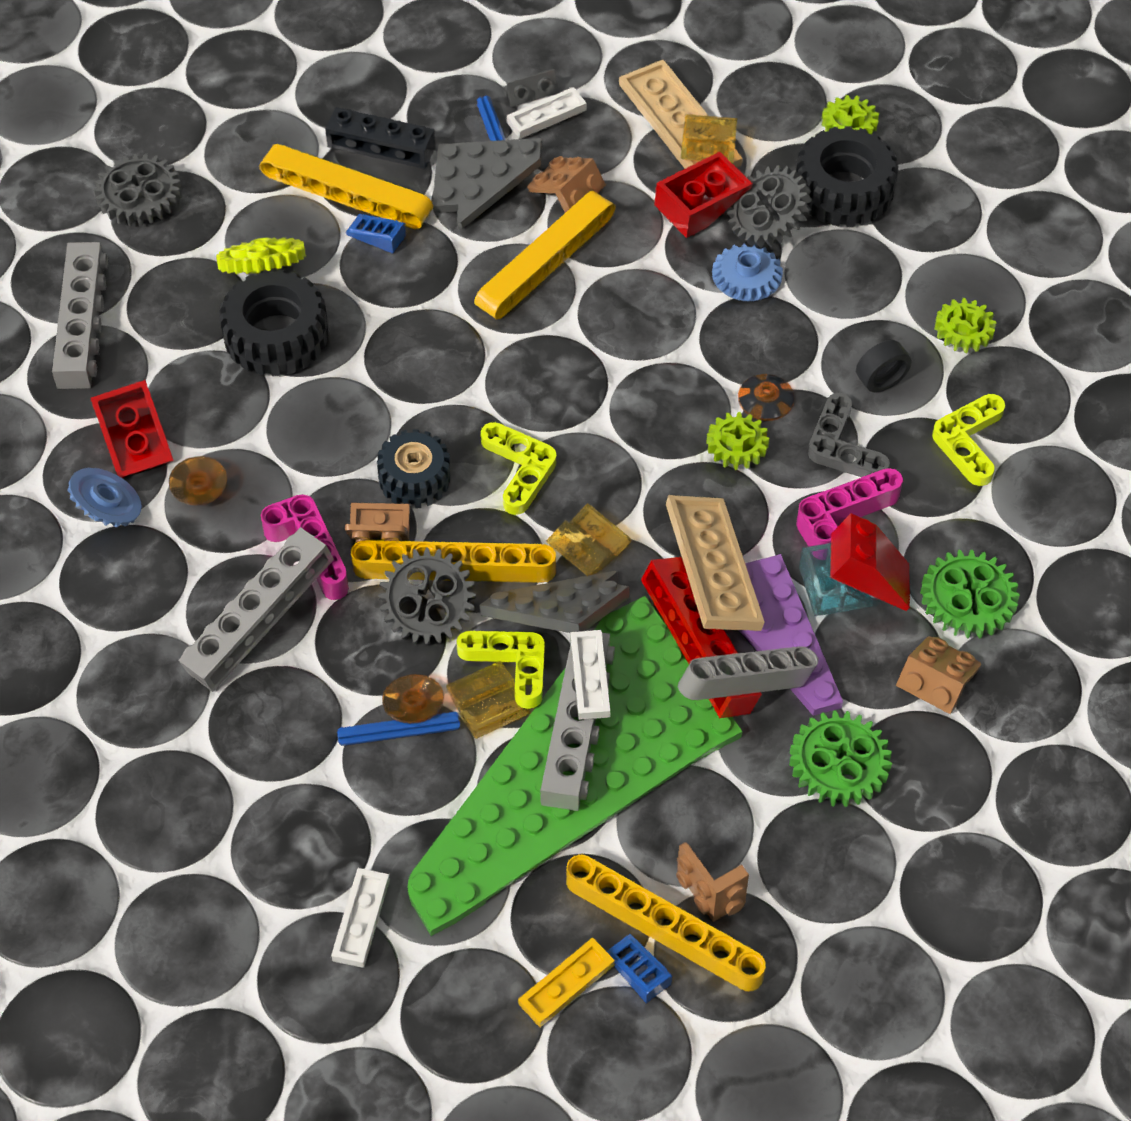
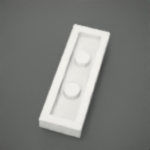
[507,87,587,139]
[570,630,610,720]
[331,868,390,968]

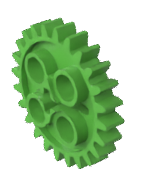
[920,550,1020,639]
[789,710,892,807]

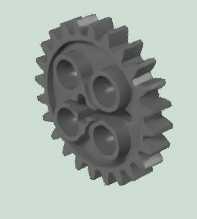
[94,154,182,226]
[727,165,812,248]
[378,547,476,646]

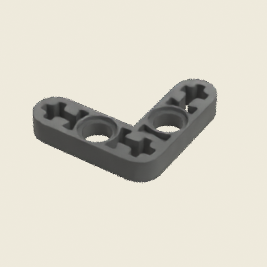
[808,393,890,477]

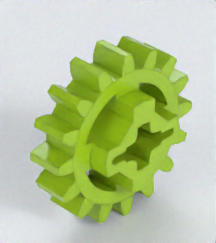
[822,95,879,135]
[934,298,996,353]
[706,412,769,470]

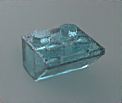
[799,543,873,617]

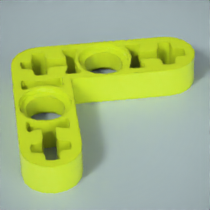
[932,394,1005,486]
[481,422,556,515]
[456,631,544,709]

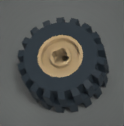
[377,429,450,509]

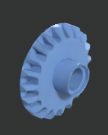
[712,243,783,301]
[67,468,142,527]

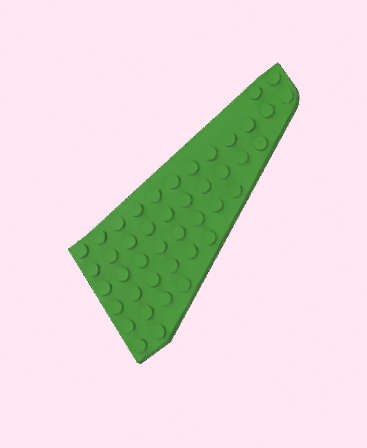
[408,596,743,936]

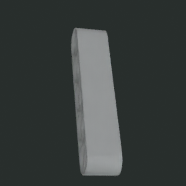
[678,646,818,700]

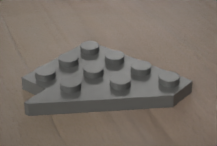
[432,138,543,229]
[479,571,630,633]

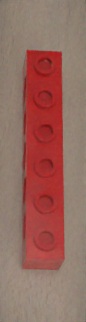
[641,557,762,719]

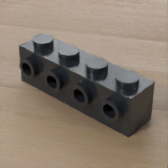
[325,107,435,169]

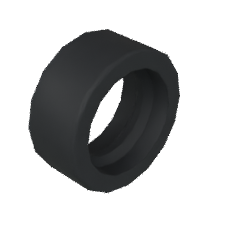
[856,340,912,393]

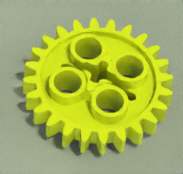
[216,237,306,274]

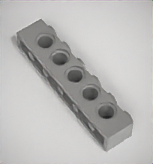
[52,242,108,389]
[178,527,334,692]
[541,630,615,811]

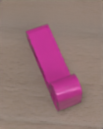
[796,468,903,557]
[261,494,349,600]

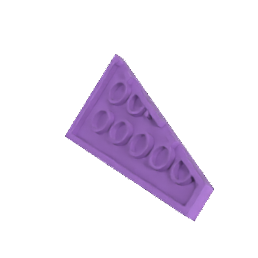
[739,554,843,716]

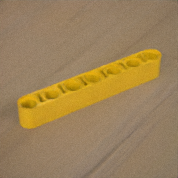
[259,144,433,229]
[474,191,616,320]
[351,540,556,583]
[566,855,766,991]

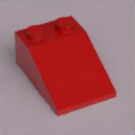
[654,151,753,238]
[90,380,174,478]
[830,513,910,611]

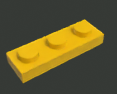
[518,937,615,1028]

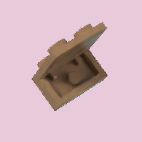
[527,156,606,213]
[345,503,410,543]
[896,636,981,714]
[676,842,749,922]

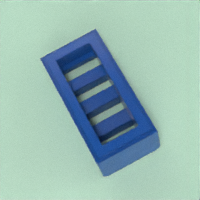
[346,214,406,254]
[606,934,672,1003]

